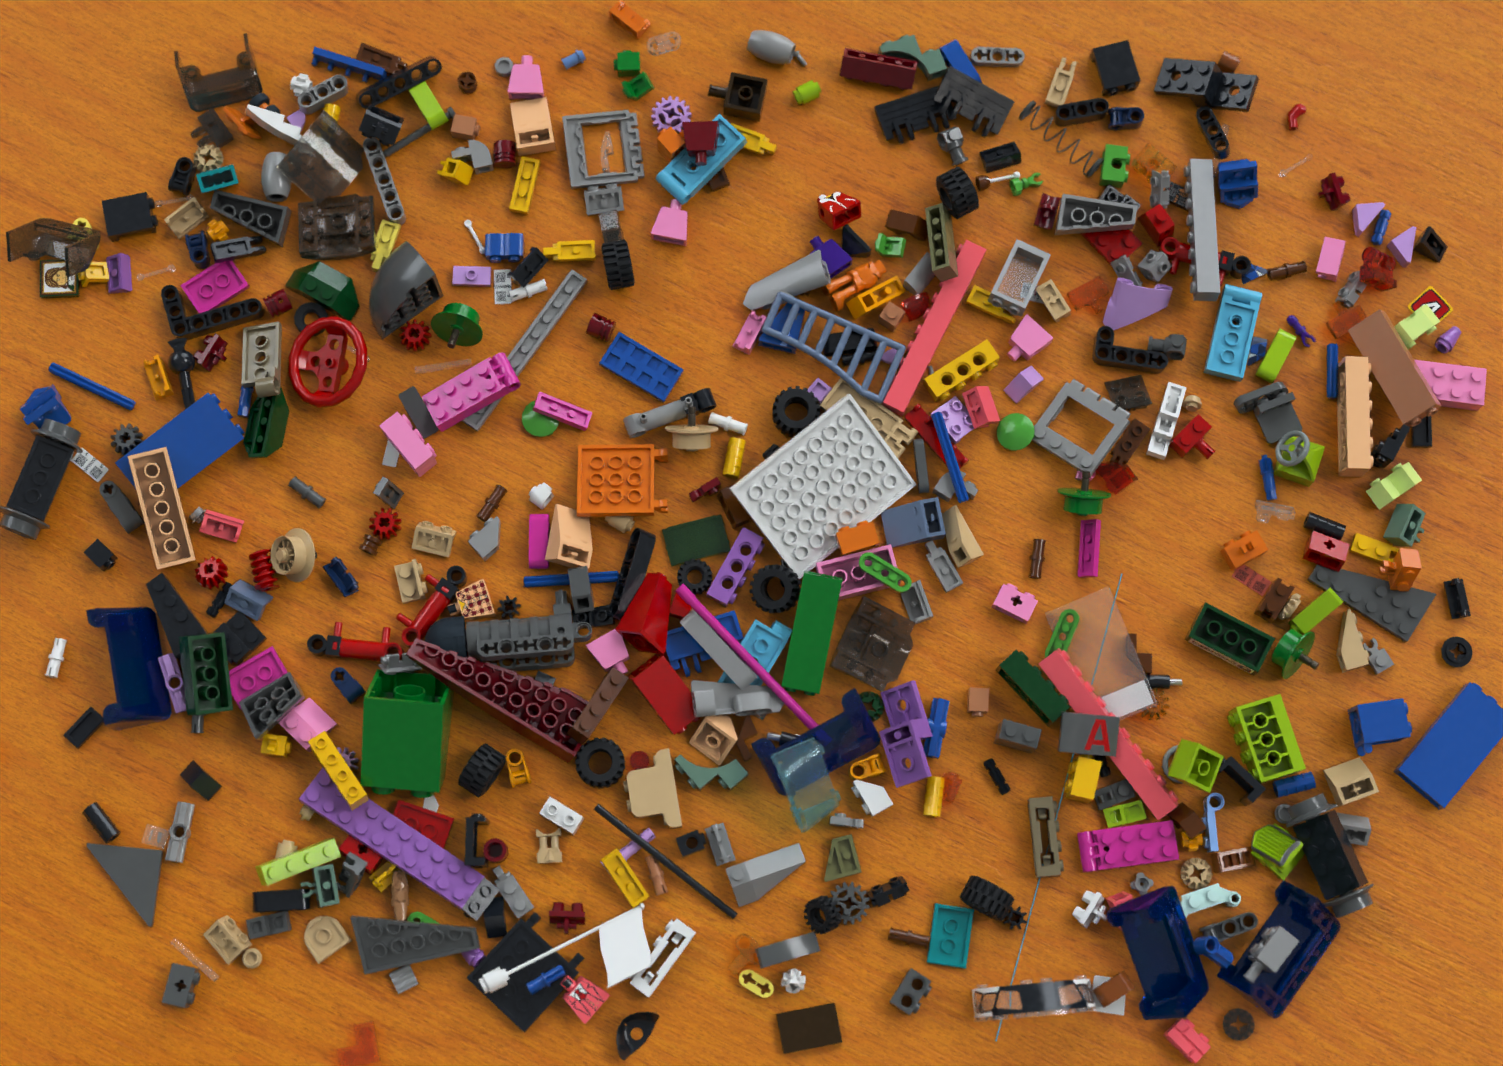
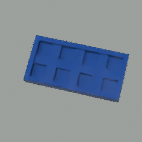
[599,332,684,403]

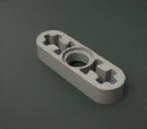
[970,47,1025,67]

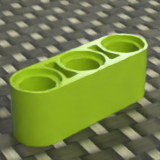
[408,81,449,130]
[1255,328,1297,384]

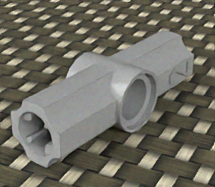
[165,801,195,863]

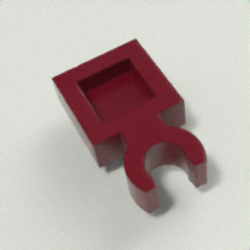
[689,477,721,502]

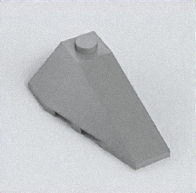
[725,843,806,907]

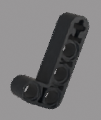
[1092,326,1168,374]

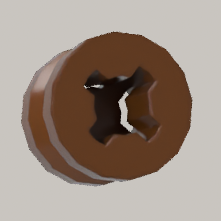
[458,72,477,94]
[359,534,383,556]

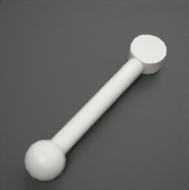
[464,220,485,254]

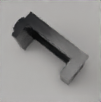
[1090,40,1141,96]
[102,192,158,242]
[1217,756,1266,806]
[465,814,489,868]

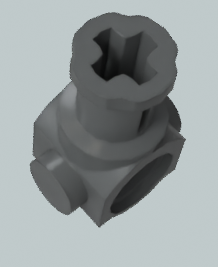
[937,126,969,167]
[1148,334,1187,361]

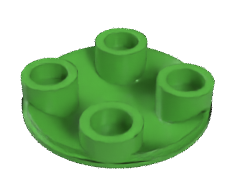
[522,401,560,437]
[997,413,1035,451]

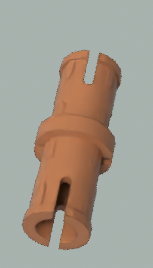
[645,855,668,896]

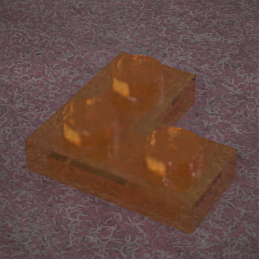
[337,1021,380,1066]

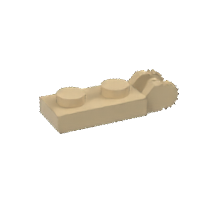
[1045,57,1077,108]

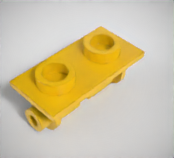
[369,861,402,892]

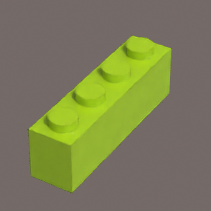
[255,838,341,886]

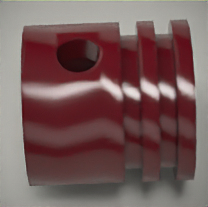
[493,140,516,169]
[263,289,293,318]
[586,313,616,342]
[483,838,509,864]

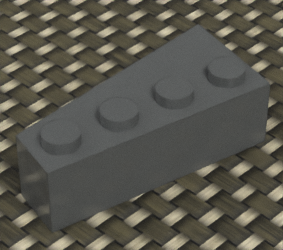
[210,190,292,247]

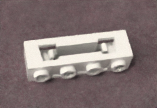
[630,919,696,998]

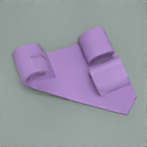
[1103,278,1173,330]

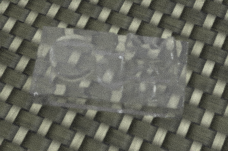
[1255,500,1296,523]

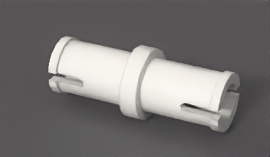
[508,279,548,302]
[708,412,748,435]
[45,638,67,678]

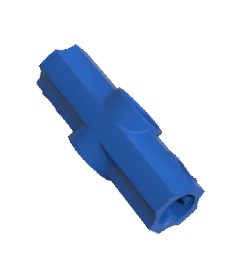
[923,698,950,759]

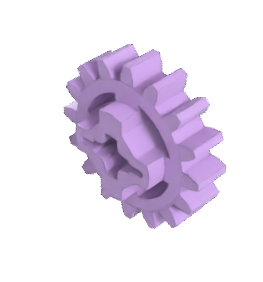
[651,96,692,134]

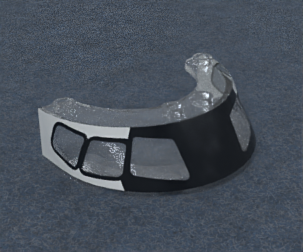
[972,975,1096,1022]

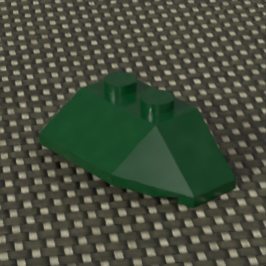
[285,261,360,321]
[243,386,289,459]

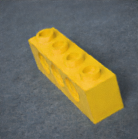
[923,339,1000,402]
[308,731,369,811]

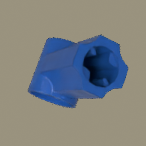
[1193,936,1234,969]

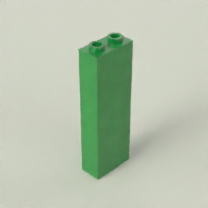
[781,570,843,696]

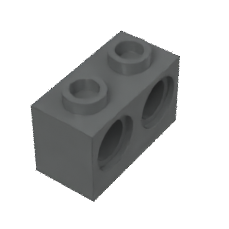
[889,968,932,1015]

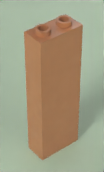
[1348,309,1442,427]

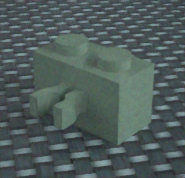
[1383,504,1426,547]
[300,864,340,908]

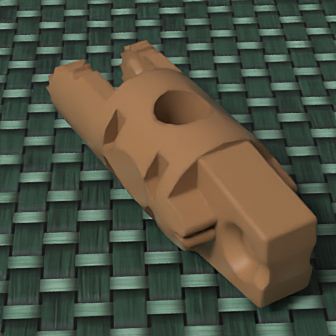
[391,871,409,920]

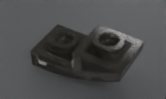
[599,209,624,243]

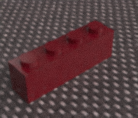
[839,48,918,90]

